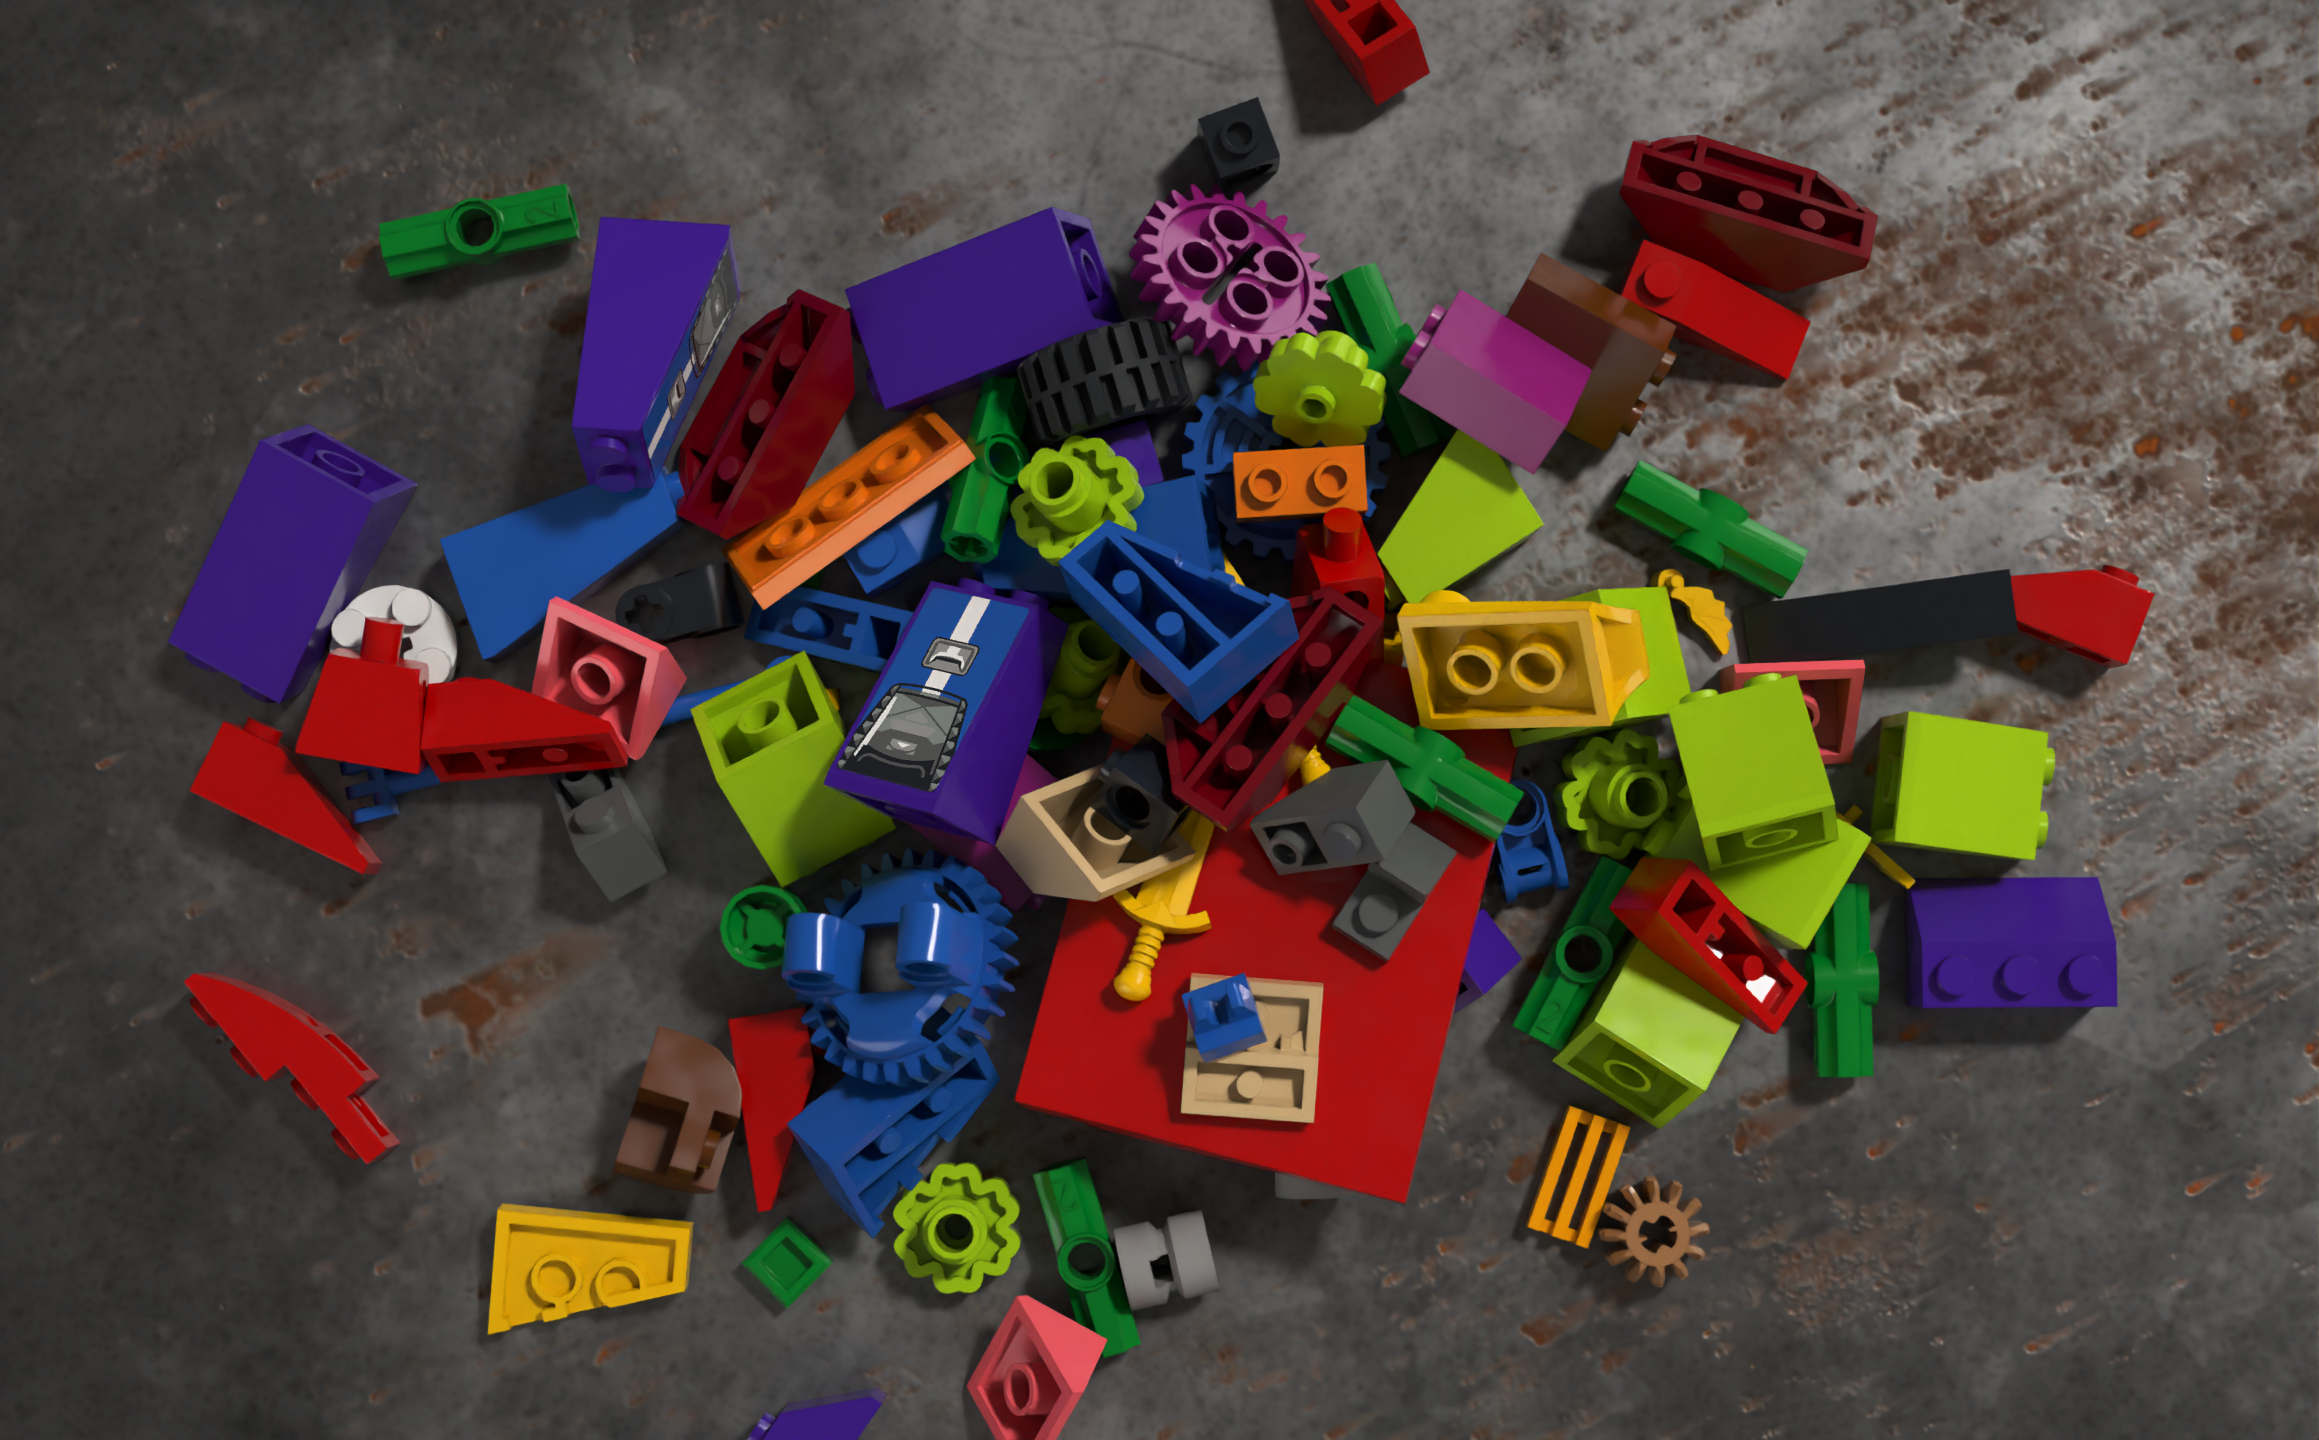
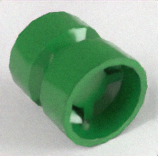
[720,885,810,970]

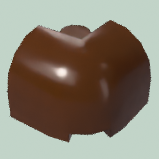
[613,1026,742,1194]

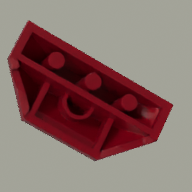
[1619,134,1878,292]
[676,289,855,540]
[1161,586,1384,833]

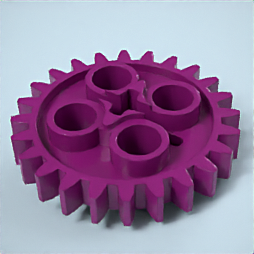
[1129,184,1331,371]

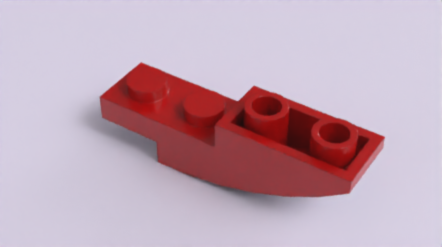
[184,972,401,1165]

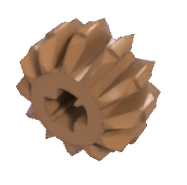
[1598,1175,1710,1287]

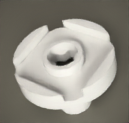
[330,585,462,684]

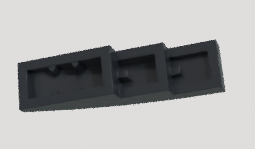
[1741,569,2018,664]

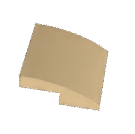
[1181,973,1323,1123]

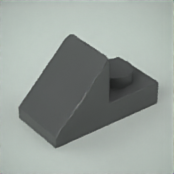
[1332,822,1457,963]

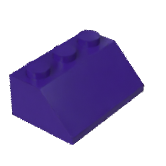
[1905,877,2118,1008]

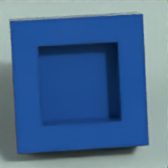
[1182,973,1268,1063]

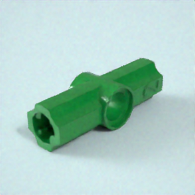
[379,184,580,280]
[1325,262,1453,460]
[940,376,1032,564]
[1612,460,1809,600]
[1325,694,1525,843]
[1510,856,1632,1052]
[1804,883,1879,1077]
[1032,1156,1141,1358]

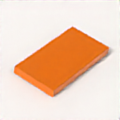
[721,404,976,610]

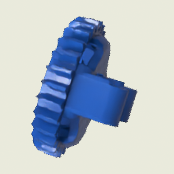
[782,848,1020,1088]

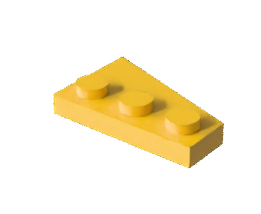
[488,1203,694,1335]

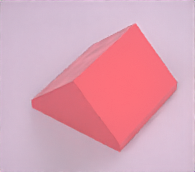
[531,596,687,761]
[1719,660,1865,764]
[966,1295,1108,1440]

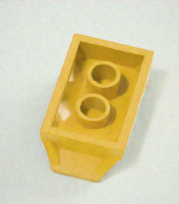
[1397,590,1650,730]

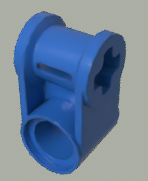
[1492,778,1569,904]

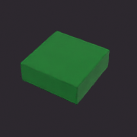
[742,1216,834,1309]

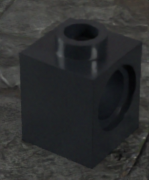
[1197,97,1280,192]
[1091,733,1193,855]

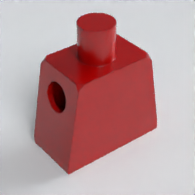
[1290,507,1385,667]
[295,617,429,774]

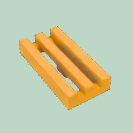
[1525,1105,1631,1249]

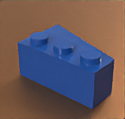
[1058,520,1300,724]
[787,1006,1001,1239]

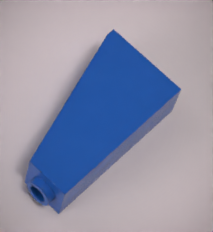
[439,465,687,664]
[973,475,1226,607]

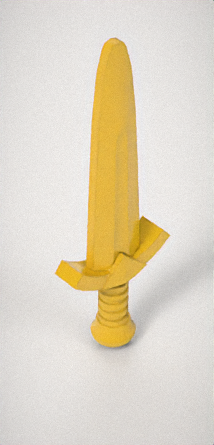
[1112,810,1215,1001]

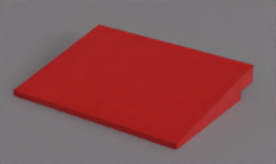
[1014,662,1519,1205]

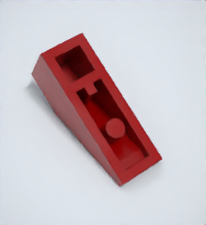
[1303,0,1430,106]
[1617,240,1811,381]
[2011,565,2155,669]
[420,677,628,783]
[189,717,383,875]
[1609,857,1808,1034]
[728,1006,827,1212]

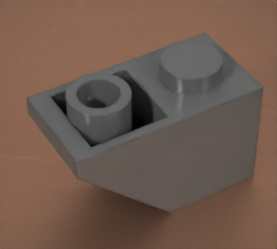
[1249,760,1416,875]
[549,768,667,903]

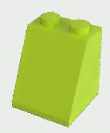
[1377,429,1544,613]
[1509,586,1691,747]
[690,650,896,887]
[1668,673,1839,871]
[1869,711,2055,861]
[1642,773,1872,949]
[1552,933,1744,1130]

